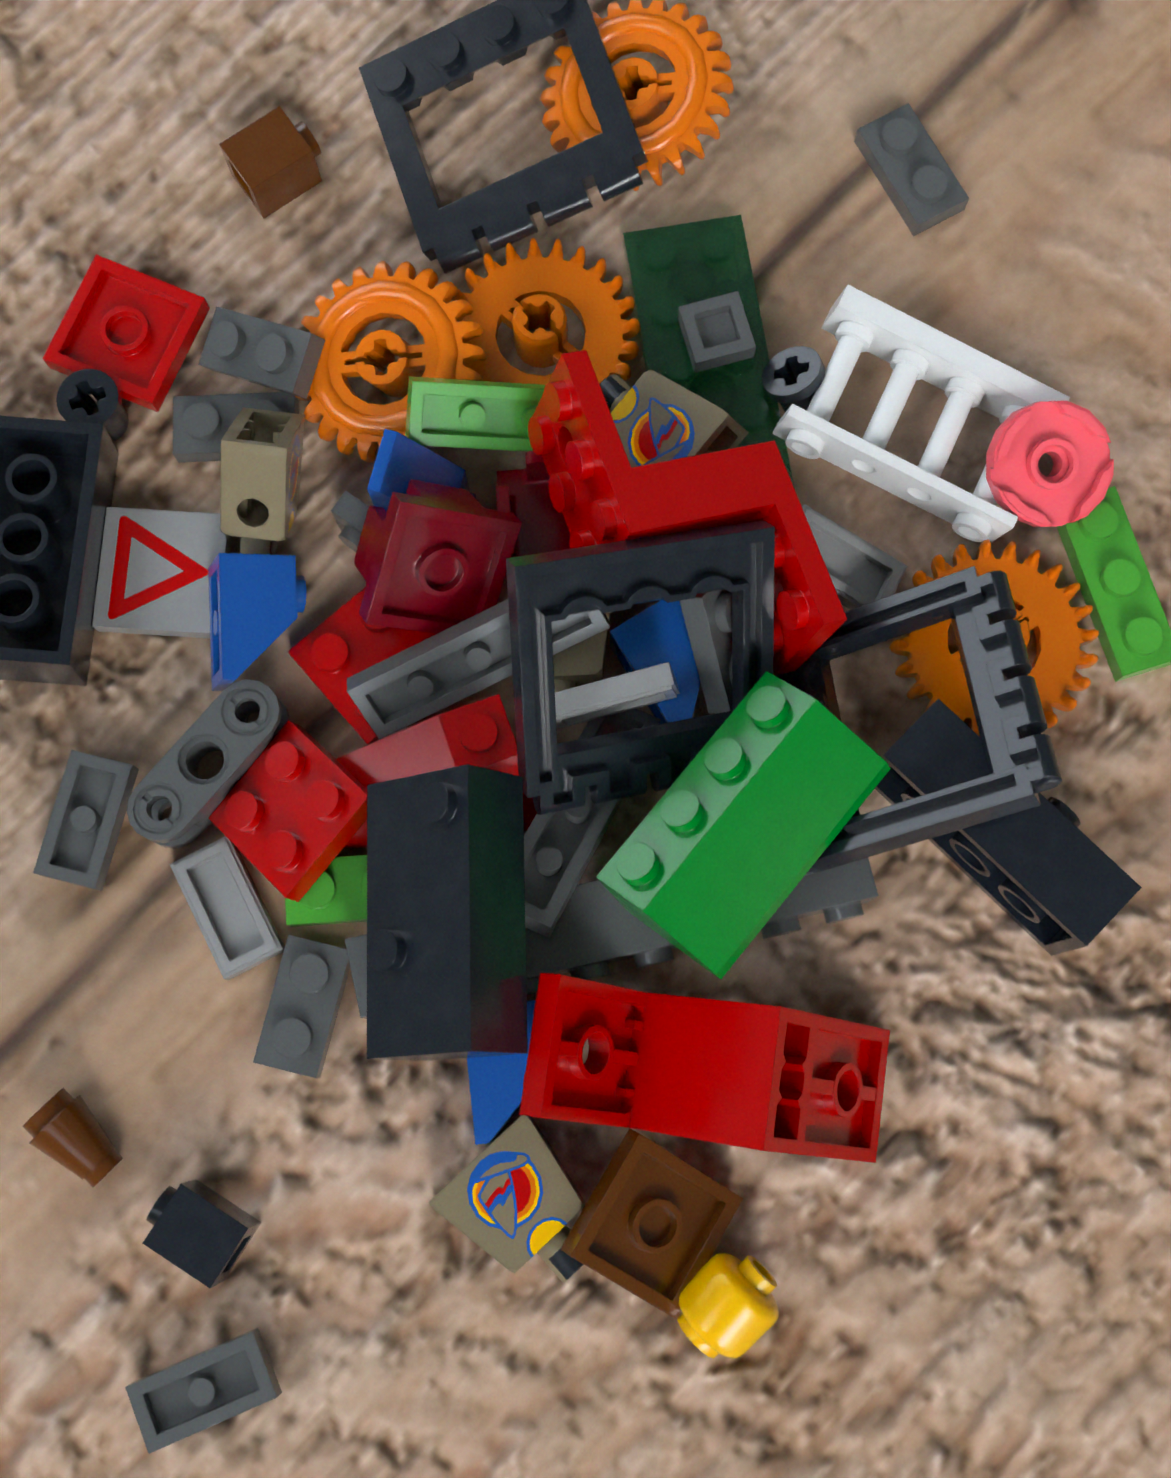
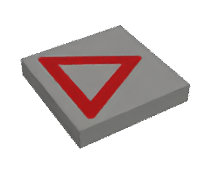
[92,507,232,638]

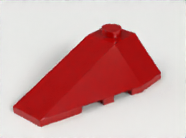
[336,694,537,850]

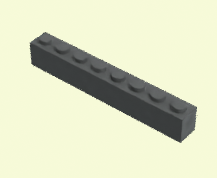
[344,858,878,1019]

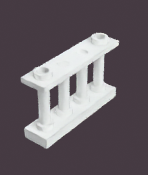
[772,284,1070,543]

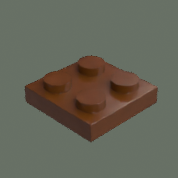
[560,1128,743,1320]

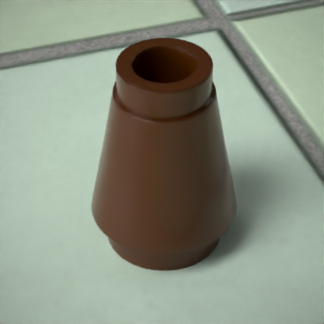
[22,1088,123,1187]

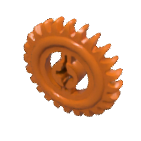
[540,0,734,191]
[452,237,640,385]
[295,261,488,463]
[889,539,1099,737]

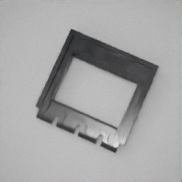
[359,0,648,274]
[506,520,775,815]
[776,566,1062,876]

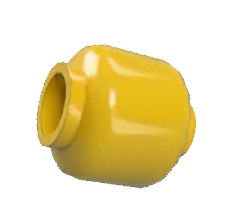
[677,1253,779,1359]

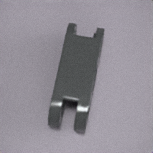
[127,679,291,849]

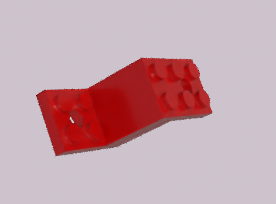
[528,350,847,676]
[519,973,890,1163]

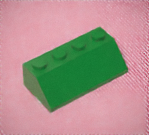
[596,671,891,980]

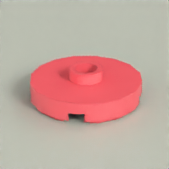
[986,401,1114,527]

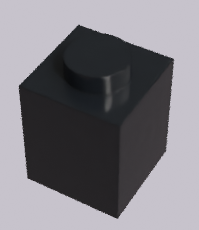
[142,1179,262,1288]

